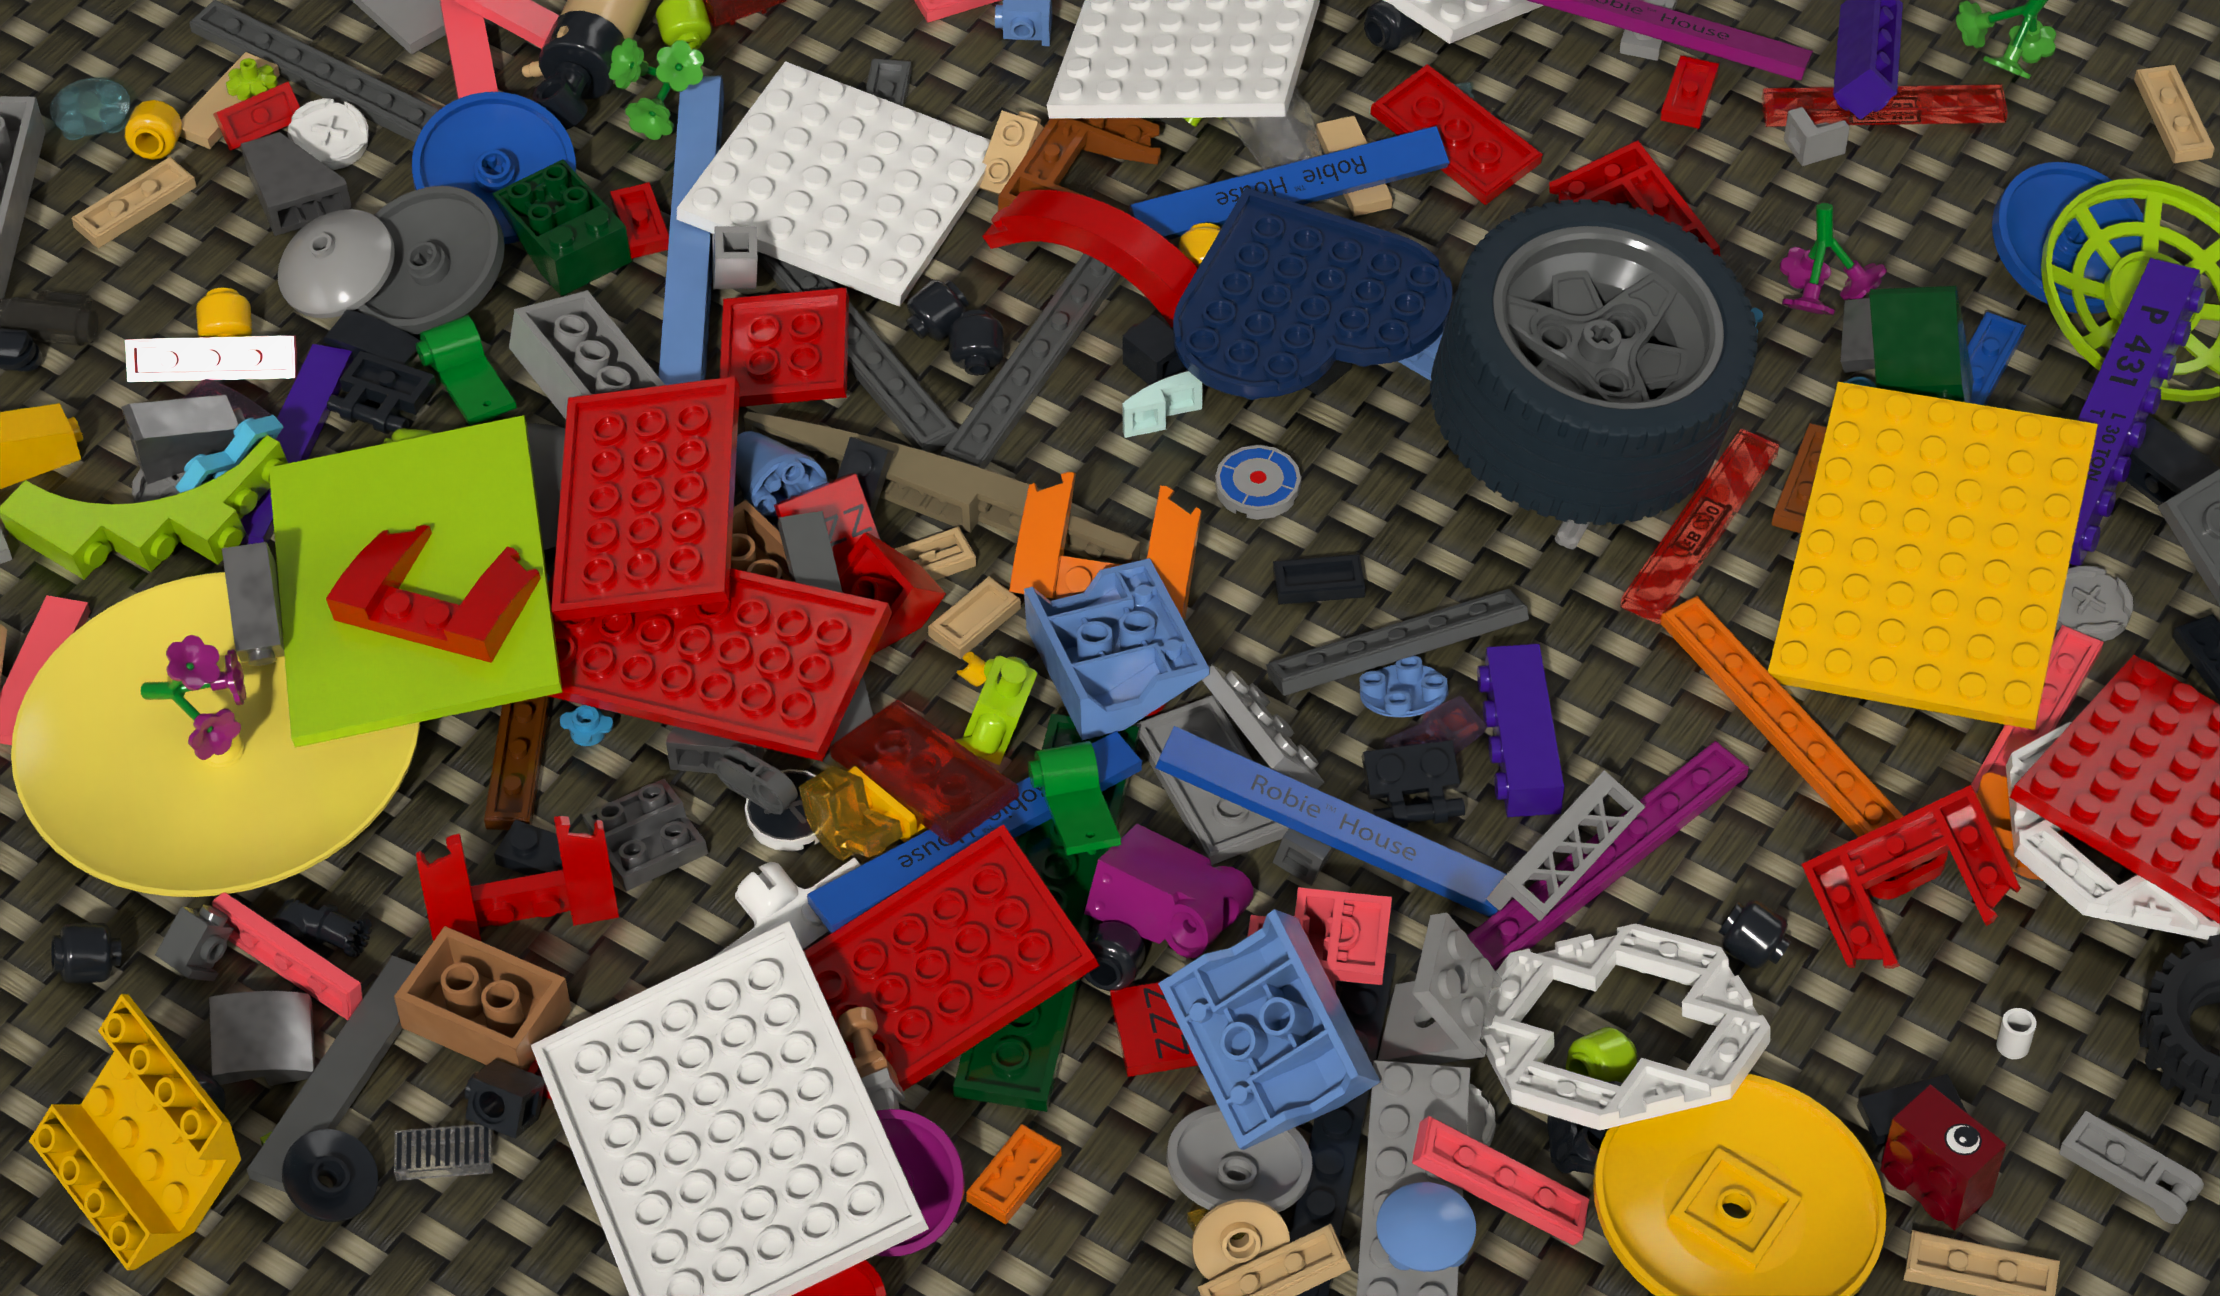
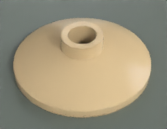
[1192,1199,1290,1281]

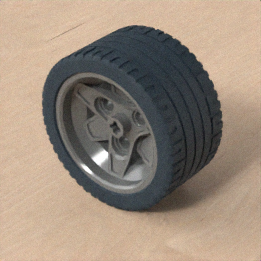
[1430,199,1758,525]

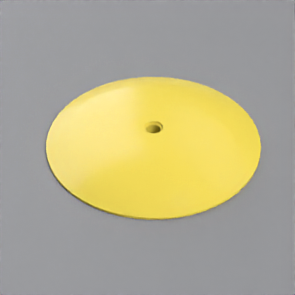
[11,572,420,897]

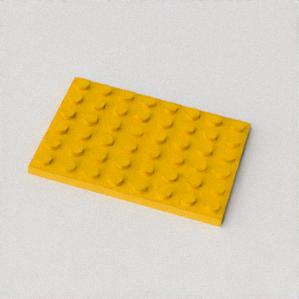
[1768,382,2098,730]

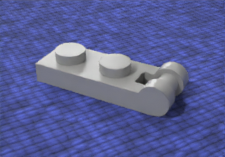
[2059,1111,2204,1224]

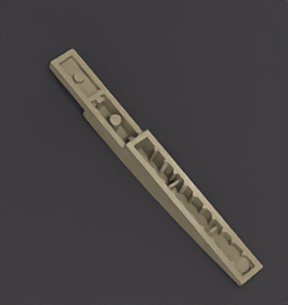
[744,412,1140,565]

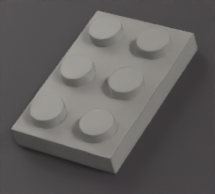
[1202,665,1324,789]

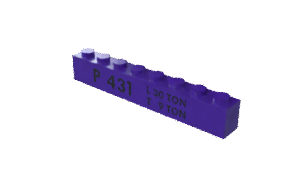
[2070,258,2206,566]

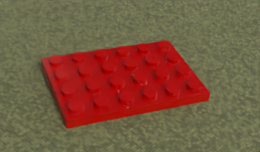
[551,376,740,622]
[804,824,1099,1091]

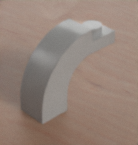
[712,226,758,289]

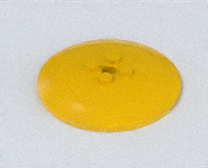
[1593,1074,1886,1296]

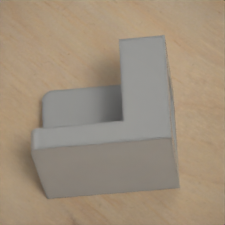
[1784,107,1850,166]

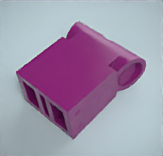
[1084,824,1254,958]

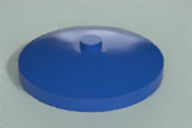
[412,92,576,244]
[1992,162,2144,314]

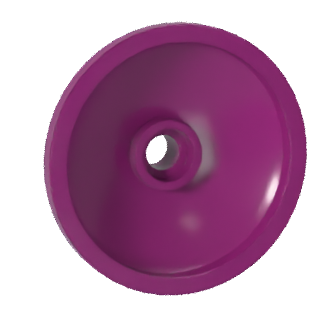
[876,1109,965,1257]

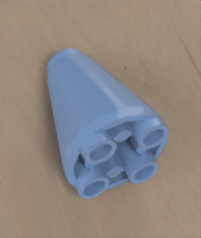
[736,431,829,531]

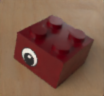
[1880,1084,2007,1231]

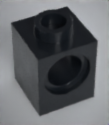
[465,1059,545,1139]

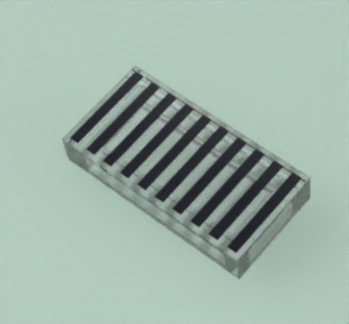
[394,1124,493,1181]

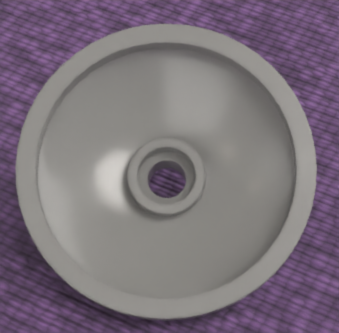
[278,209,395,318]
[1166,1104,1312,1212]

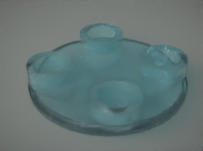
[50,78,130,140]

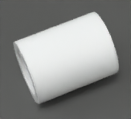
[1996,1008,2036,1059]

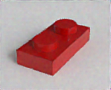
[1661,55,1719,129]
[213,81,300,151]
[610,182,669,259]

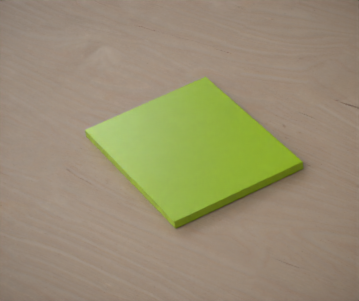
[269,415,563,748]

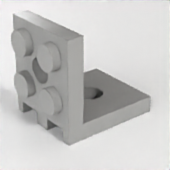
[1377,912,1502,1065]

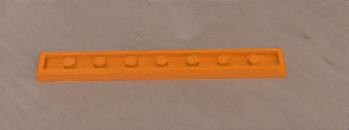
[1660,596,1903,837]

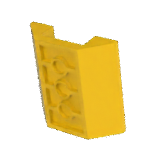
[29,994,241,1271]

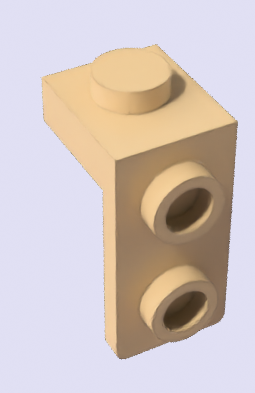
[979,111,1044,195]

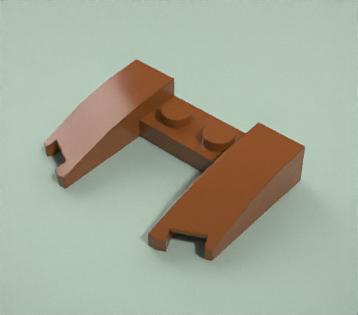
[998,118,1161,211]

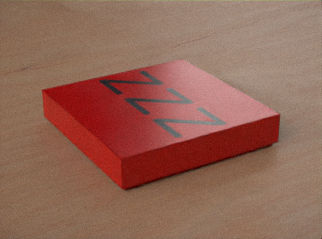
[774,473,880,570]
[1110,982,1198,1077]

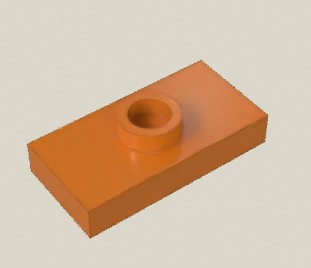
[966,1124,1062,1225]

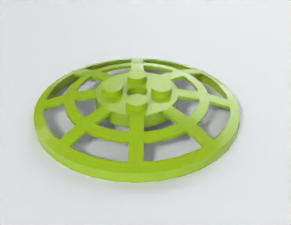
[2041,178,2220,402]

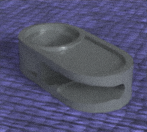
[714,746,798,814]

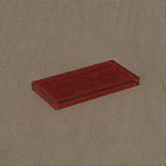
[829,700,1019,845]

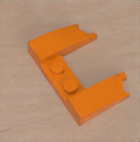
[1009,472,1202,619]

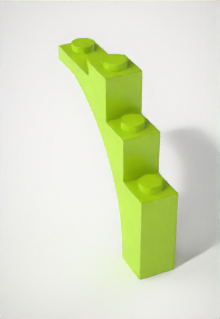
[0,435,288,580]

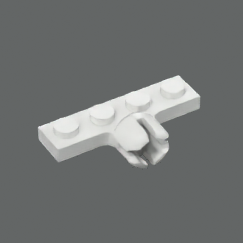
[710,857,861,959]

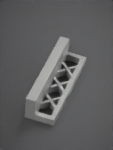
[1486,770,1646,921]

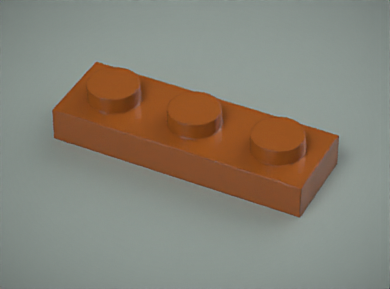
[1772,423,1827,534]

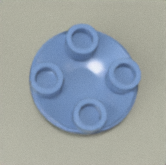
[1359,656,1449,717]
[1376,1182,1476,1272]

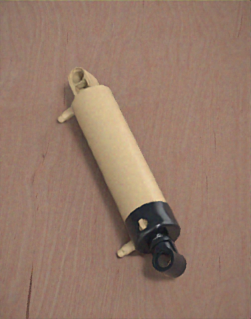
[522,0,651,130]

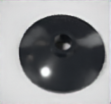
[282,1129,378,1222]

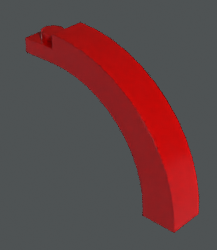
[982,190,1198,327]

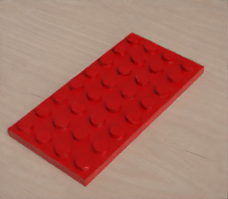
[548,568,892,761]

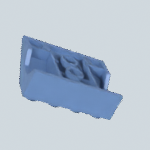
[1024,558,1209,740]
[1158,909,1381,1150]

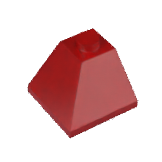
[837,532,946,655]

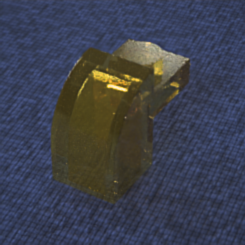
[799,766,903,861]

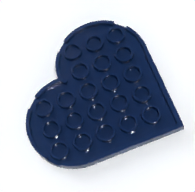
[1173,187,1452,400]

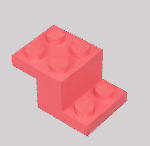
[1248,887,1392,993]

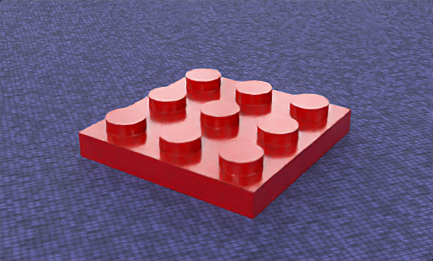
[720,288,849,407]

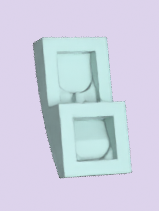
[1122,371,1202,438]

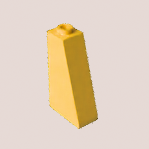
[0,403,83,489]

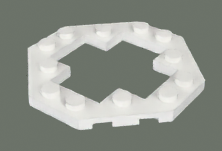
[2006,722,2220,940]
[1480,923,1770,1130]

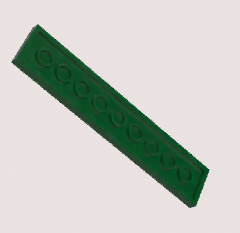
[953,713,1139,1112]

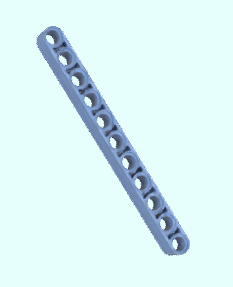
[659,75,724,385]

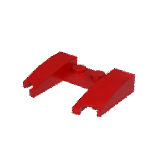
[1549,140,1720,256]
[326,525,541,663]
[1801,785,2021,969]
[416,816,619,941]

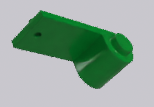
[415,315,517,426]
[1028,741,1121,855]

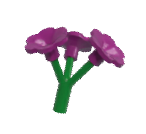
[1779,203,1887,315]
[140,635,246,760]

